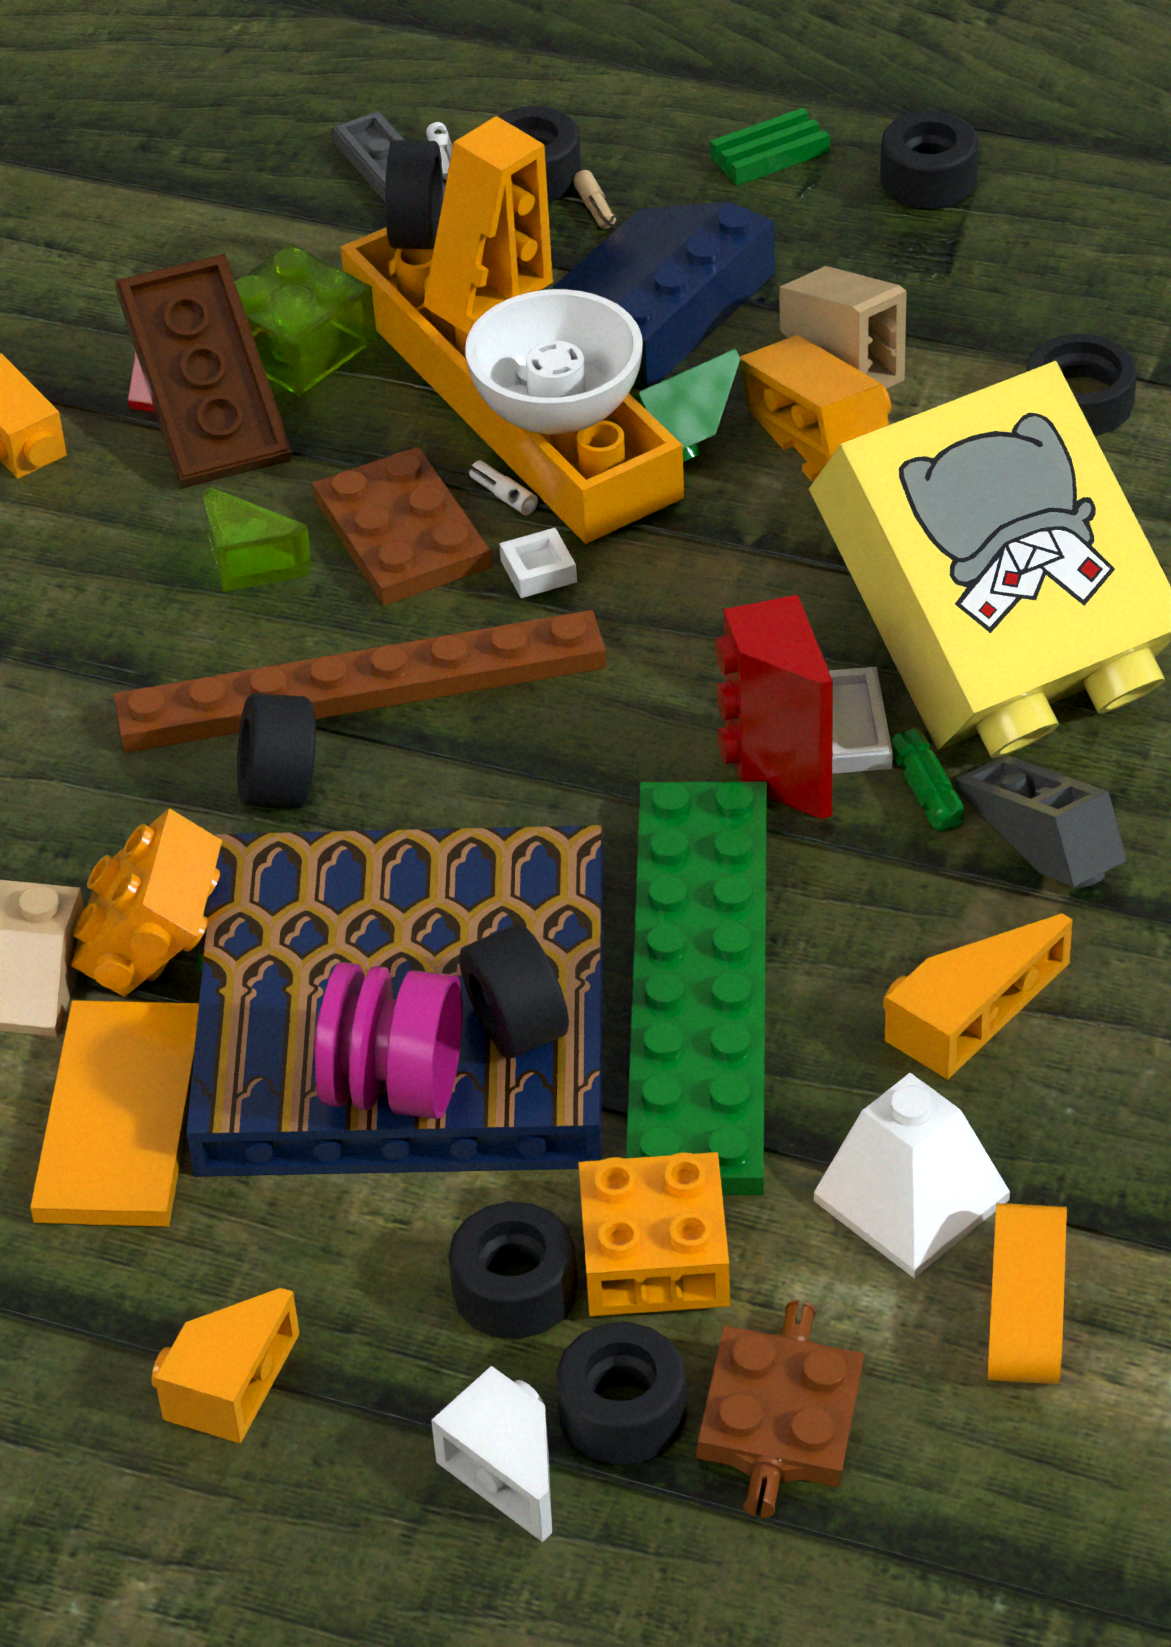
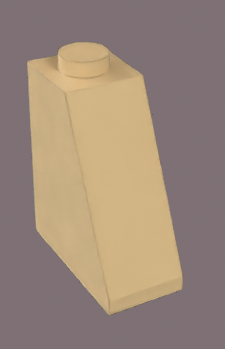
[779,266,906,389]

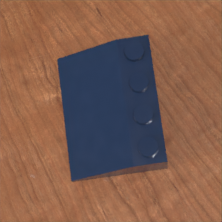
[550,202,775,391]

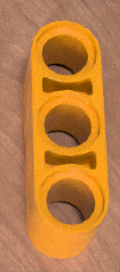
[987,1203,1067,1385]

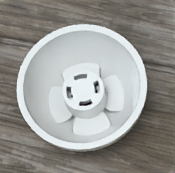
[465,289,643,435]

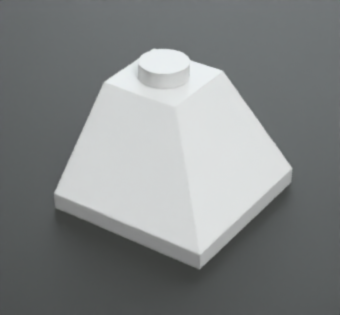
[814,1073,1010,1279]

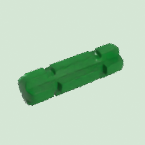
[892,728,964,832]

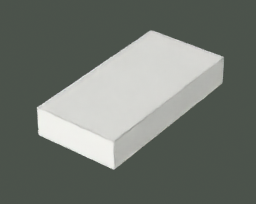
[829,667,893,774]

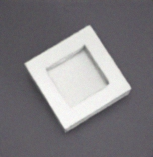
[499,528,577,598]

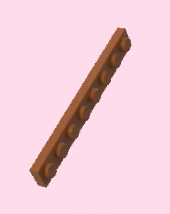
[113,610,607,753]

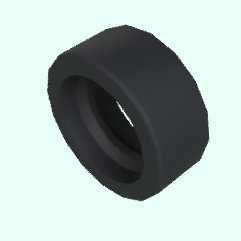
[385,140,443,249]
[1026,334,1137,436]

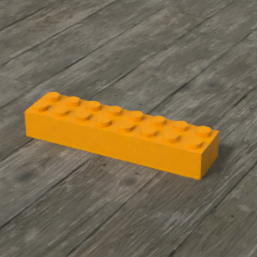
[340,227,684,544]

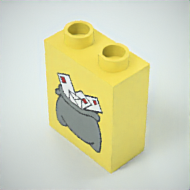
[809,361,1171,758]

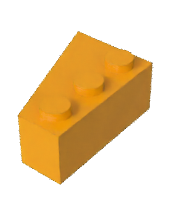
[423,116,553,335]
[739,335,891,482]

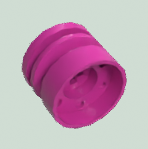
[314,962,463,1119]

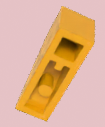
[883,913,1073,1080]

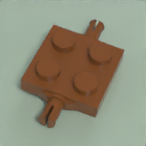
[695,1300,865,1518]

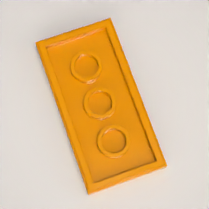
[30,1000,199,1227]

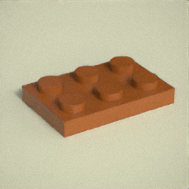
[312,446,492,606]

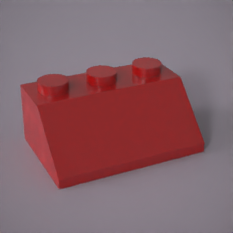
[715,595,833,819]

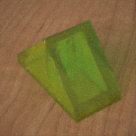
[203,487,312,592]

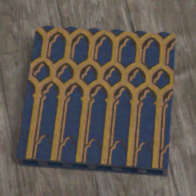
[187,825,604,1177]

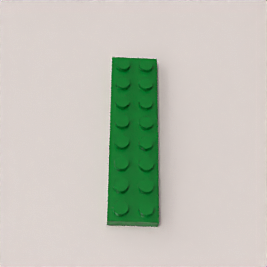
[626,782,767,1195]

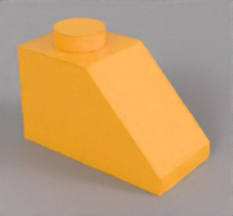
[152,1288,300,1444]

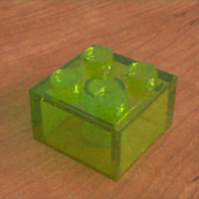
[235,243,377,396]

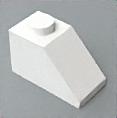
[431,1366,552,1542]

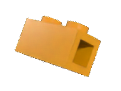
[0,353,67,479]

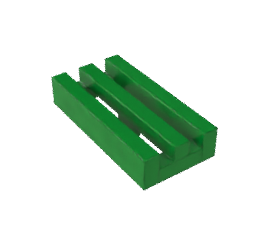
[710,107,830,186]

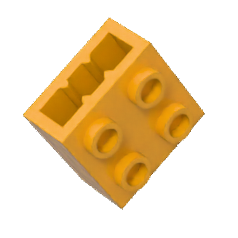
[70,808,222,997]
[578,1152,730,1317]

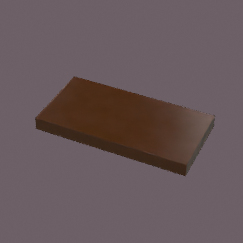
[115,254,292,489]

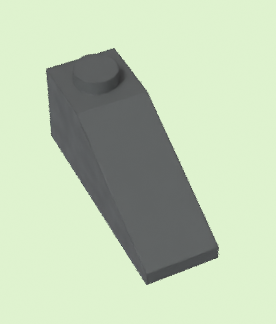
[955,755,1127,888]

